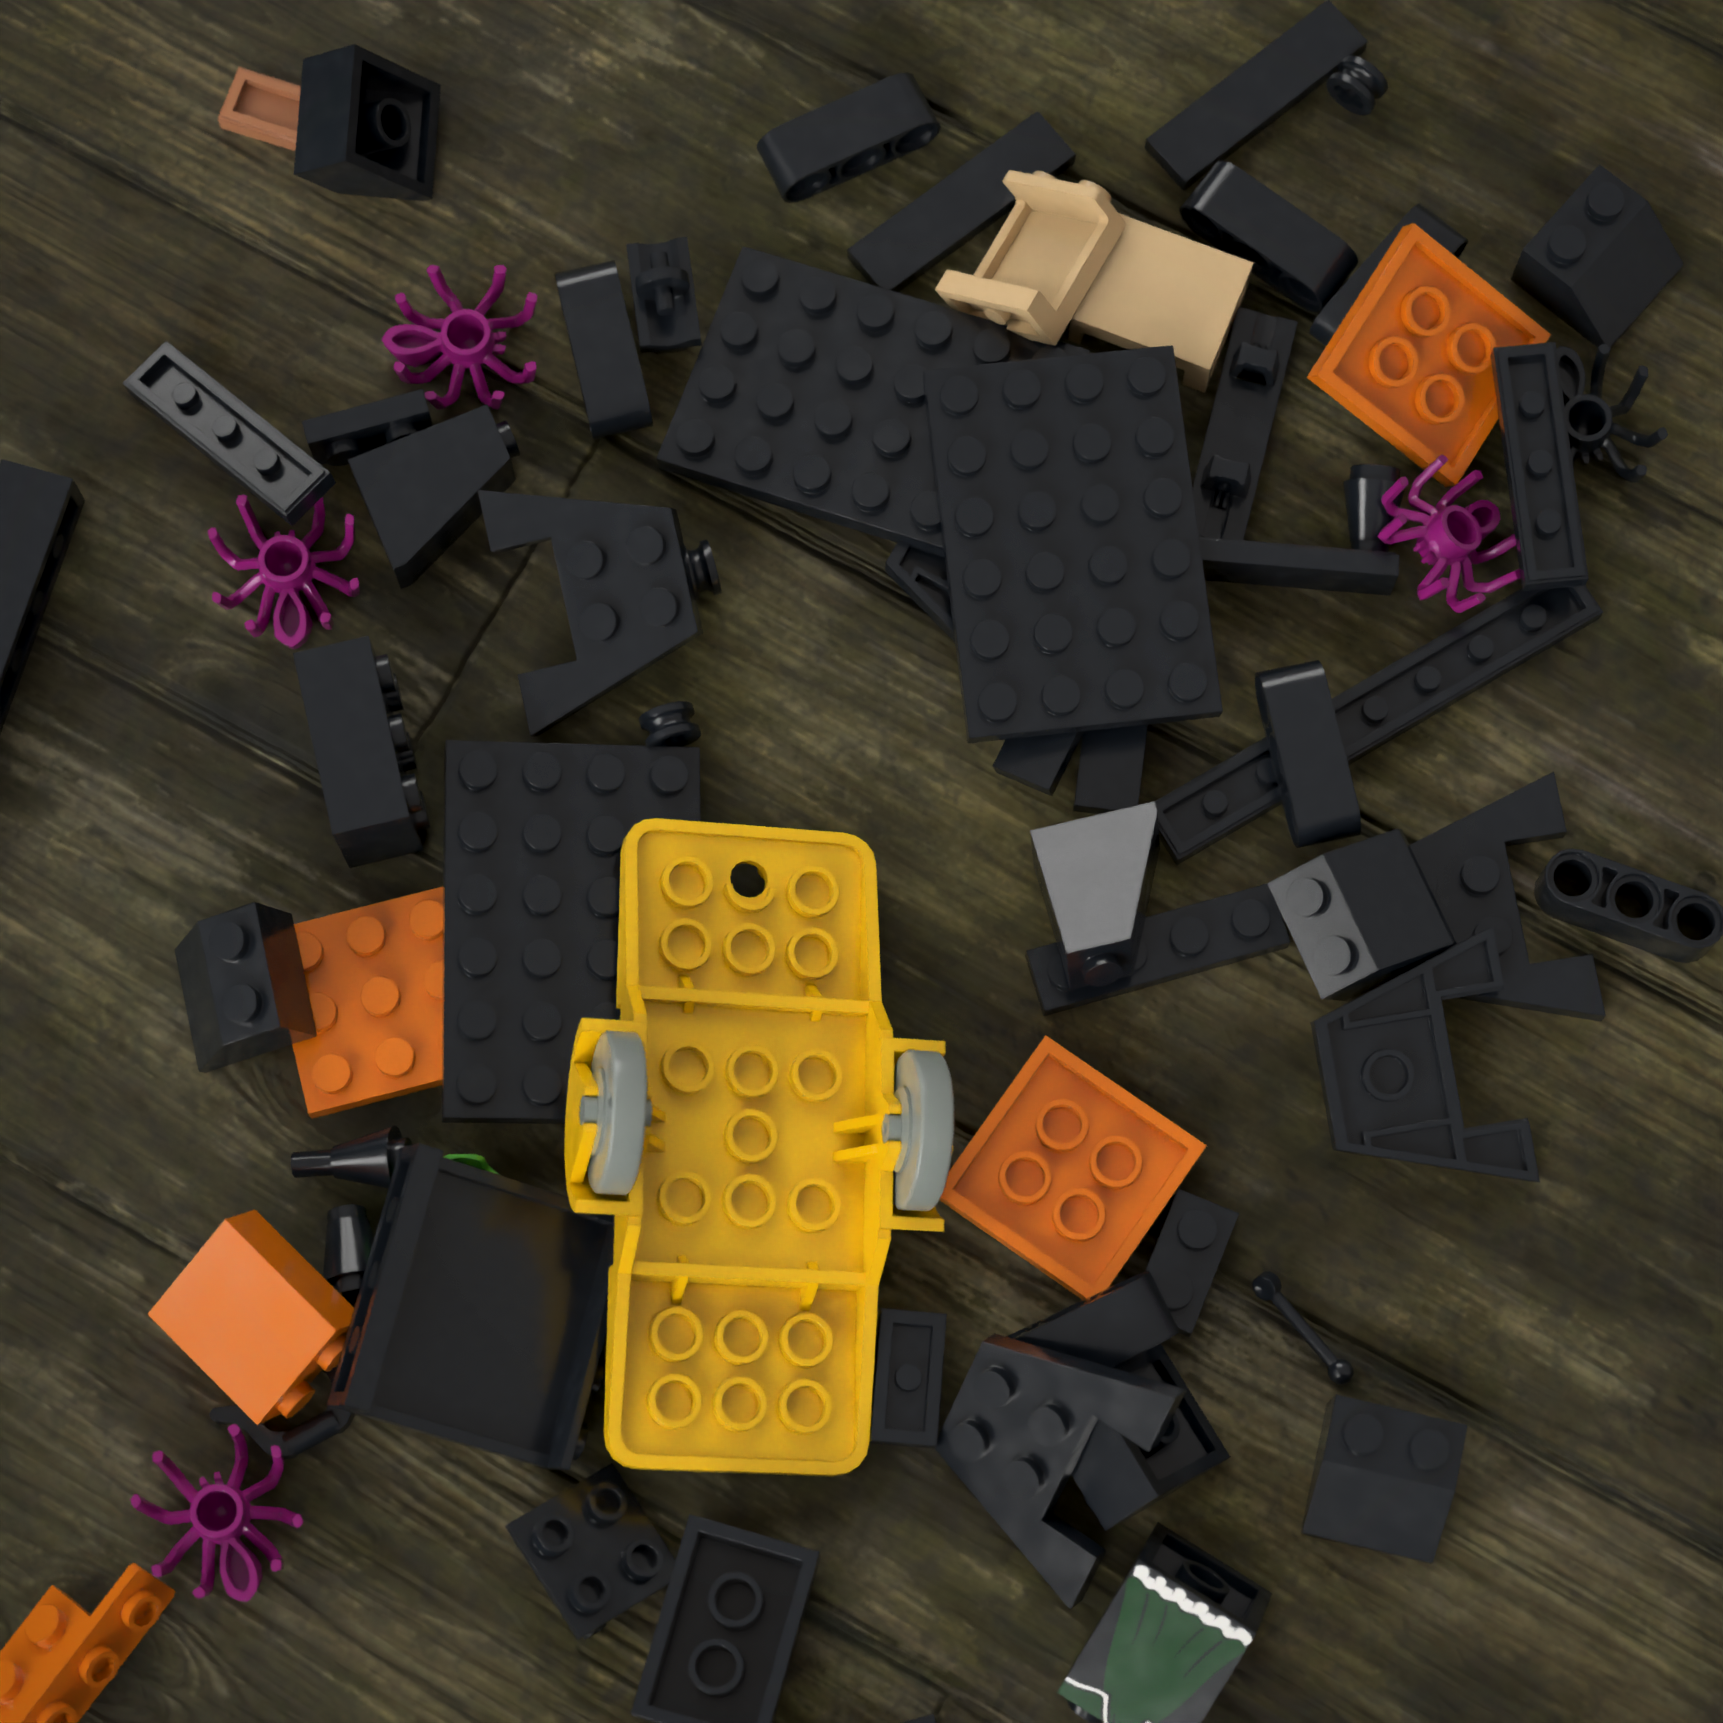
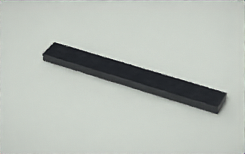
[1155,586,1603,865]

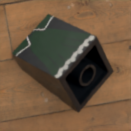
[1057,1522,1272,1723]

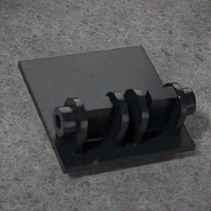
[505,1463,676,1640]

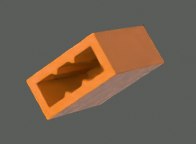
[148,1209,354,1425]

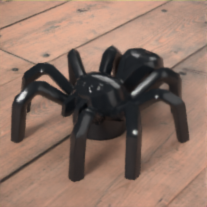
[1557,344,1668,483]

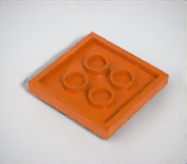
[1307,223,1551,487]
[292,886,443,1119]
[940,1035,1207,1300]

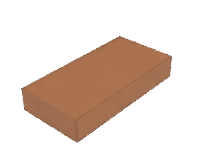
[218,67,301,151]

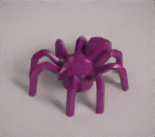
[381,265,537,410]
[1377,454,1521,613]
[208,495,360,649]
[130,1424,303,1602]

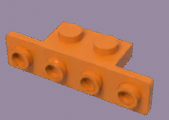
[0,1563,175,1723]

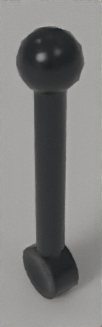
[1252,1271,1354,1385]

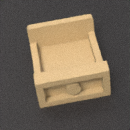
[935,170,1127,346]
[1068,213,1253,393]

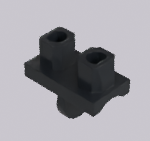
[626,236,702,354]

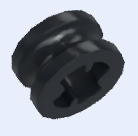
[1326,55,1388,116]
[685,539,722,600]
[639,701,701,747]

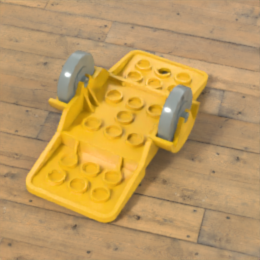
[565,818,954,1477]

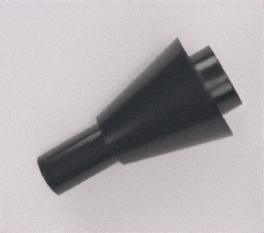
[291,1125,413,1189]

